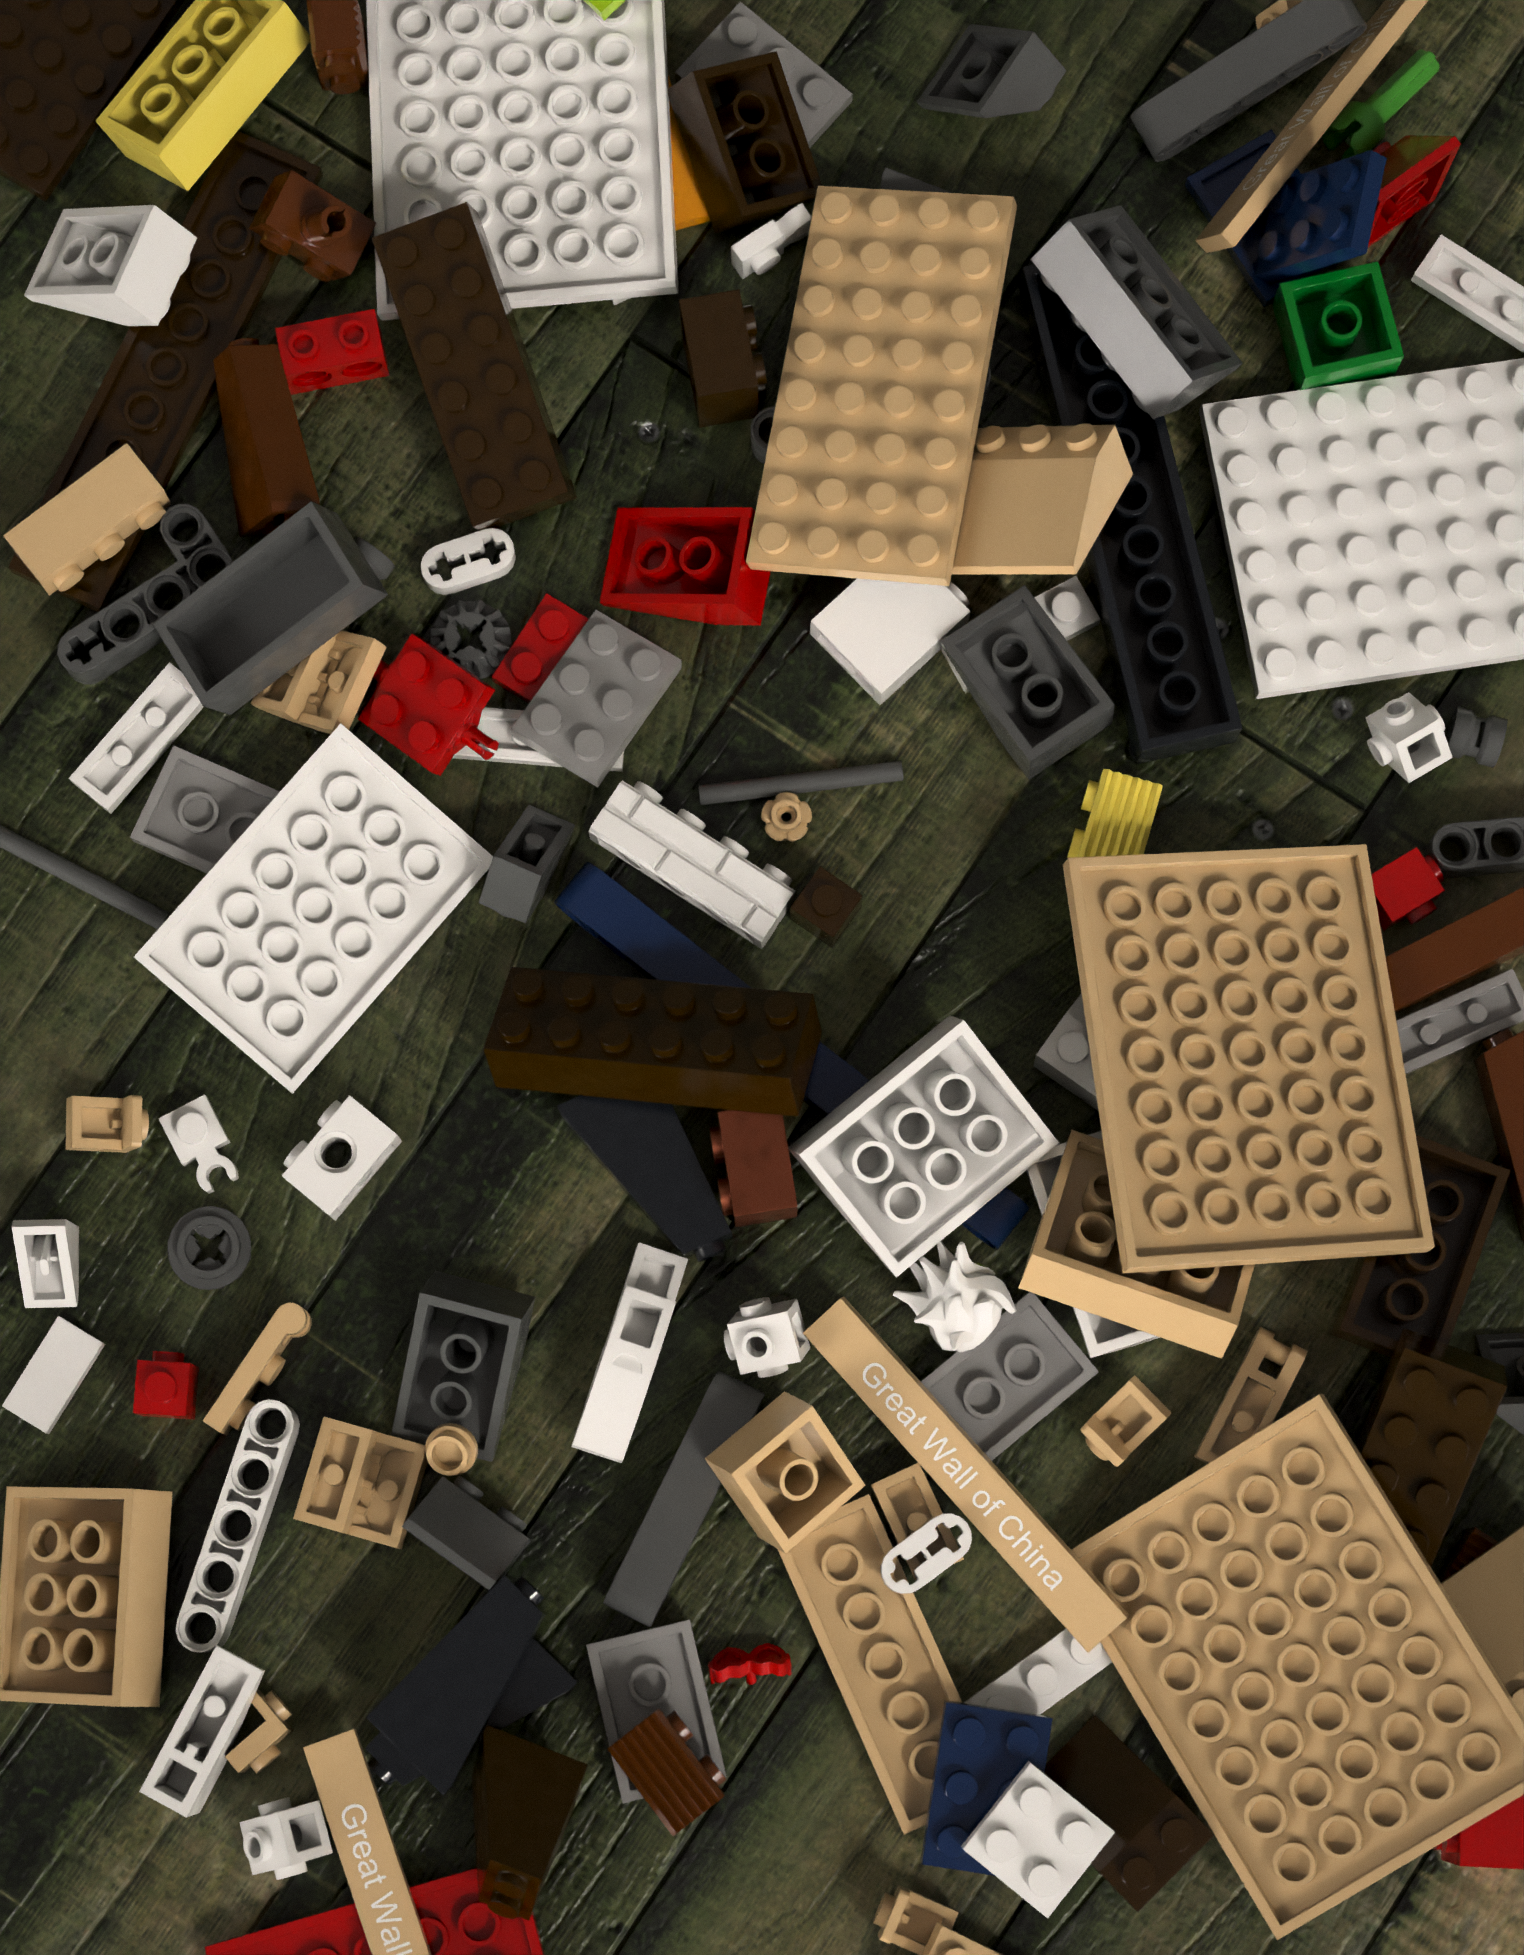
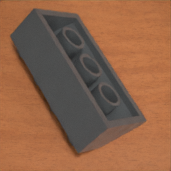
[1031,205,1243,419]

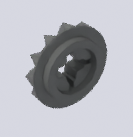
[430,600,512,679]
[167,1206,251,1290]

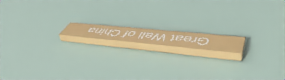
[1195,0,1428,253]
[803,1297,1129,1653]
[303,1728,432,1955]

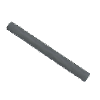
[698,760,904,805]
[0,825,171,929]

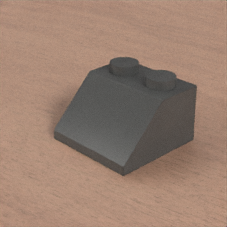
[402,1475,530,1590]

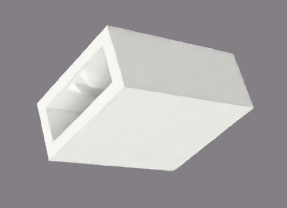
[810,578,971,705]

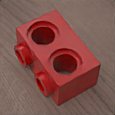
[275,309,390,395]

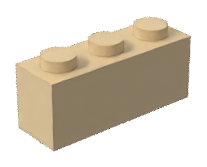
[3,443,171,596]

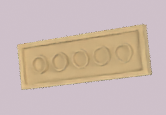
[777,1494,962,1835]

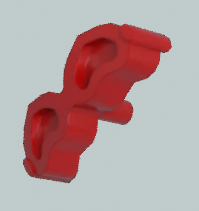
[708,1643,792,1685]

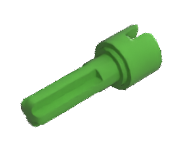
[1321,49,1440,160]

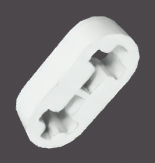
[421,528,516,595]
[880,1513,972,1594]

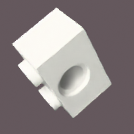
[282,1095,402,1221]

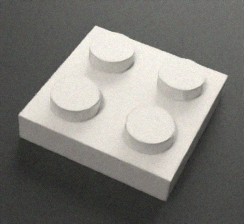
[961,1761,1115,1918]

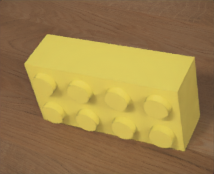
[96,0,310,191]

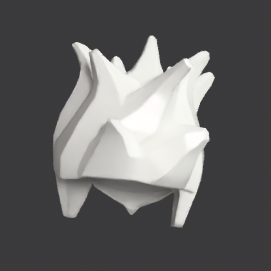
[893,1241,1016,1353]

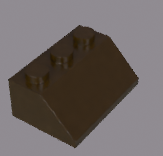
[668,51,822,234]

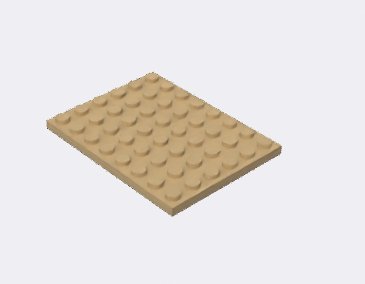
[1063,844,1435,1273]
[1071,1394,1524,1940]

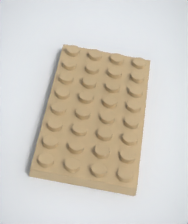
[746,186,1017,586]

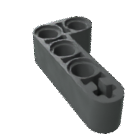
[57,504,233,684]

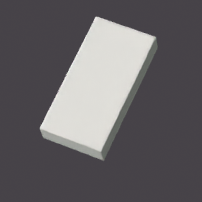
[2,1316,106,1434]

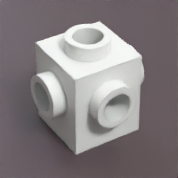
[1365,692,1453,783]
[724,1297,810,1378]
[239,1797,333,1880]

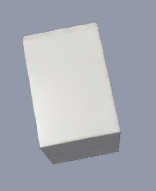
[12,1219,79,1308]

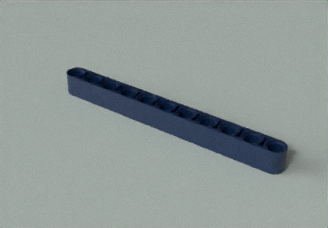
[554,862,1030,1250]

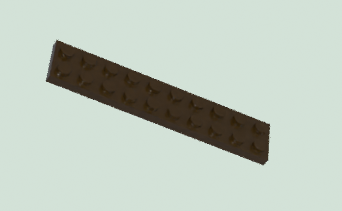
[8,131,323,612]

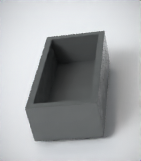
[153,501,388,715]

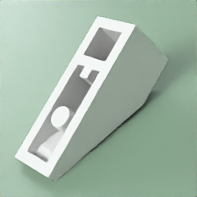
[139,1645,265,1817]

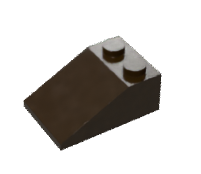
[1044,1715,1214,1912]

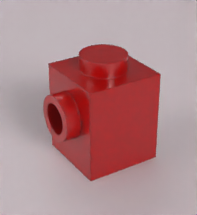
[1372,847,1445,931]
[133,1351,199,1420]

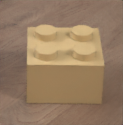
[705,1391,866,1554]

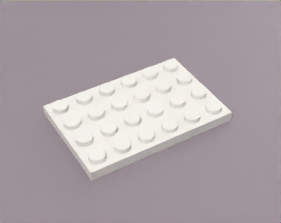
[134,723,493,1094]

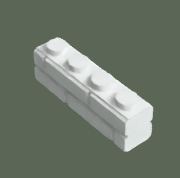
[588,780,796,949]

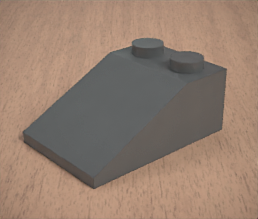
[940,585,1115,780]
[391,1270,536,1462]

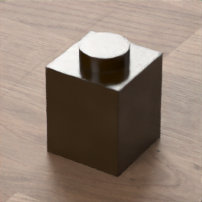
[790,866,863,948]

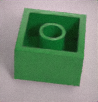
[1272,261,1404,391]

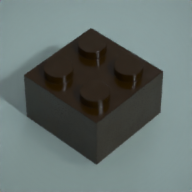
[679,289,767,428]

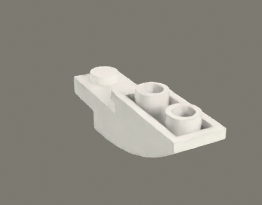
[571,1243,688,1463]

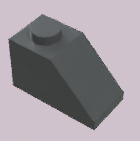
[479,805,575,924]

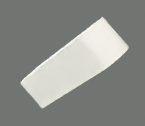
[176,1399,300,1653]

